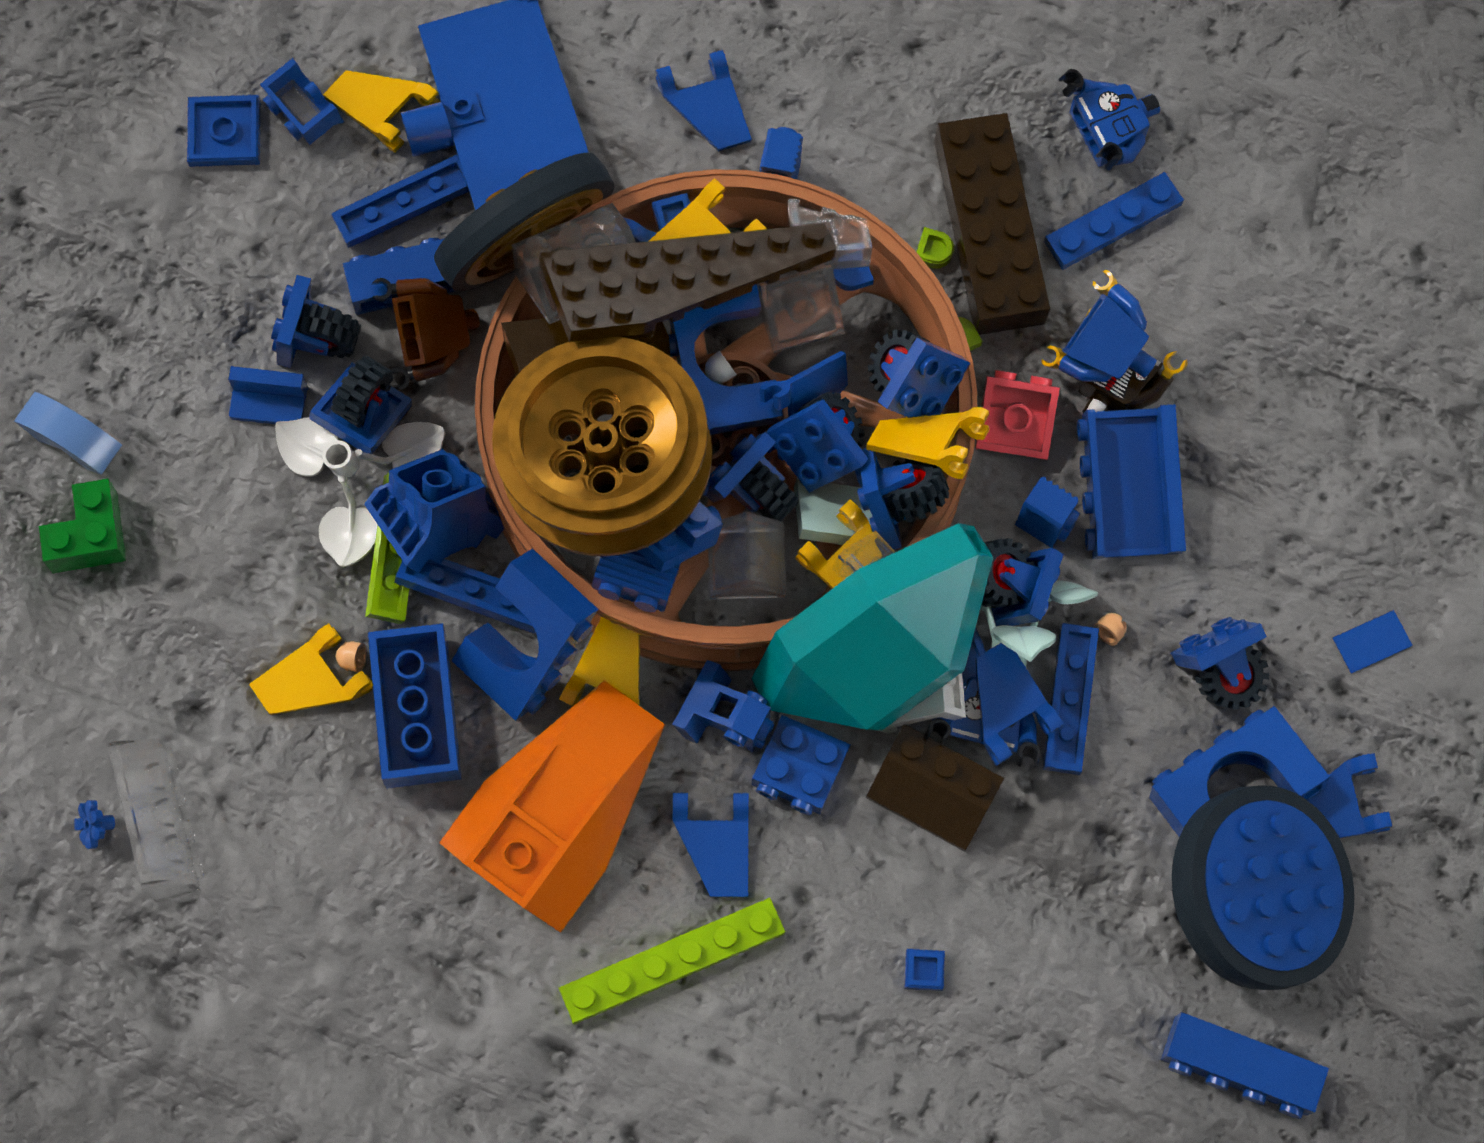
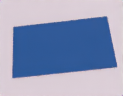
[1333,610,1413,674]

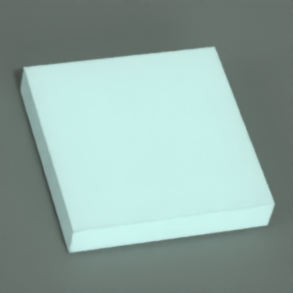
[794,478,873,545]

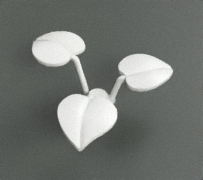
[275,417,446,567]

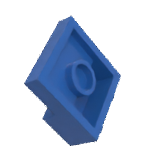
[638,501,723,573]
[751,715,851,815]

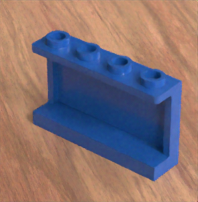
[1077,404,1186,559]

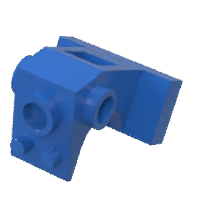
[672,660,774,752]

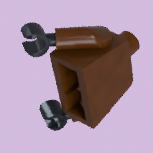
[371,278,480,390]

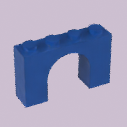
[664,284,783,435]
[451,548,598,721]
[1149,706,1330,837]

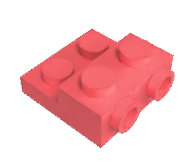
[975,370,1060,460]

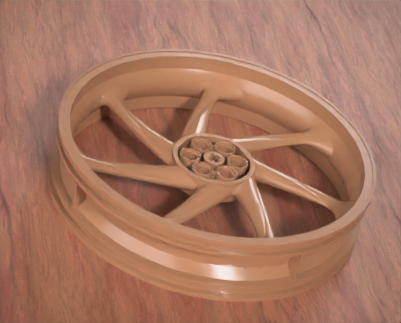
[475,169,977,671]

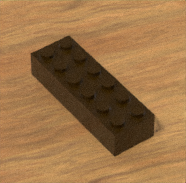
[934,113,1050,335]

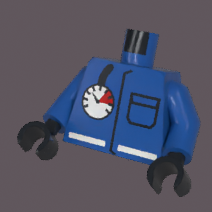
[1058,69,1160,171]
[924,678,1041,768]

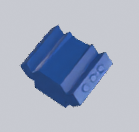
[364,449,504,573]

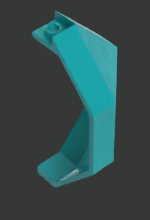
[751,523,993,730]

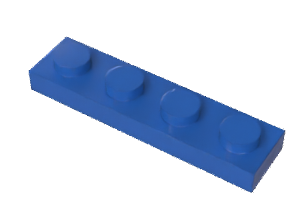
[331,154,469,248]
[1044,172,1184,270]
[394,559,535,634]
[1043,623,1099,775]

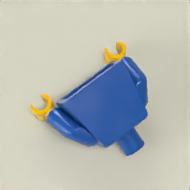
[1041,270,1157,382]

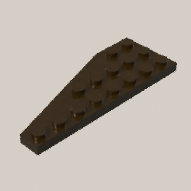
[539,223,837,342]

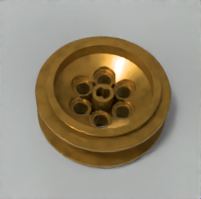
[492,337,712,556]

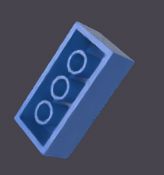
[368,623,462,789]

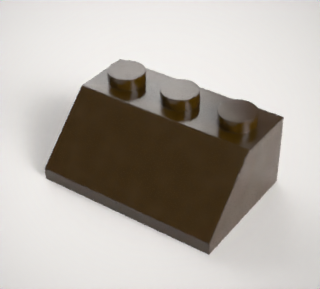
[865,724,1005,852]

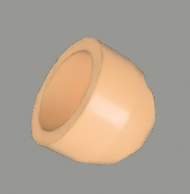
[1094,613,1127,646]
[335,641,367,672]

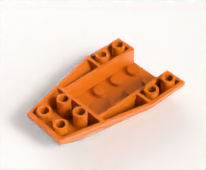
[439,680,665,933]

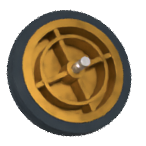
[434,153,614,292]

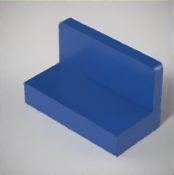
[228,366,308,425]

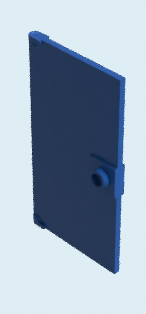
[418,0,589,210]

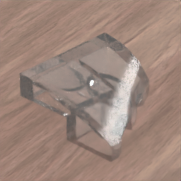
[788,198,872,272]

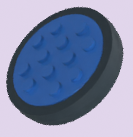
[1171,785,1355,990]

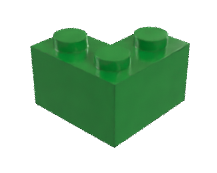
[39,478,126,574]

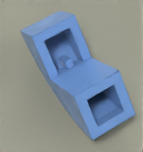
[14,392,122,475]

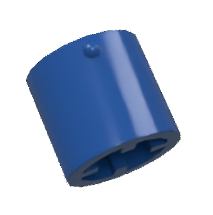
[401,101,454,157]

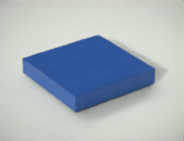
[187,95,260,167]

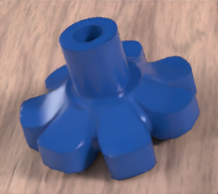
[74,800,115,849]

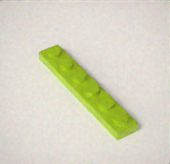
[558,897,785,1025]

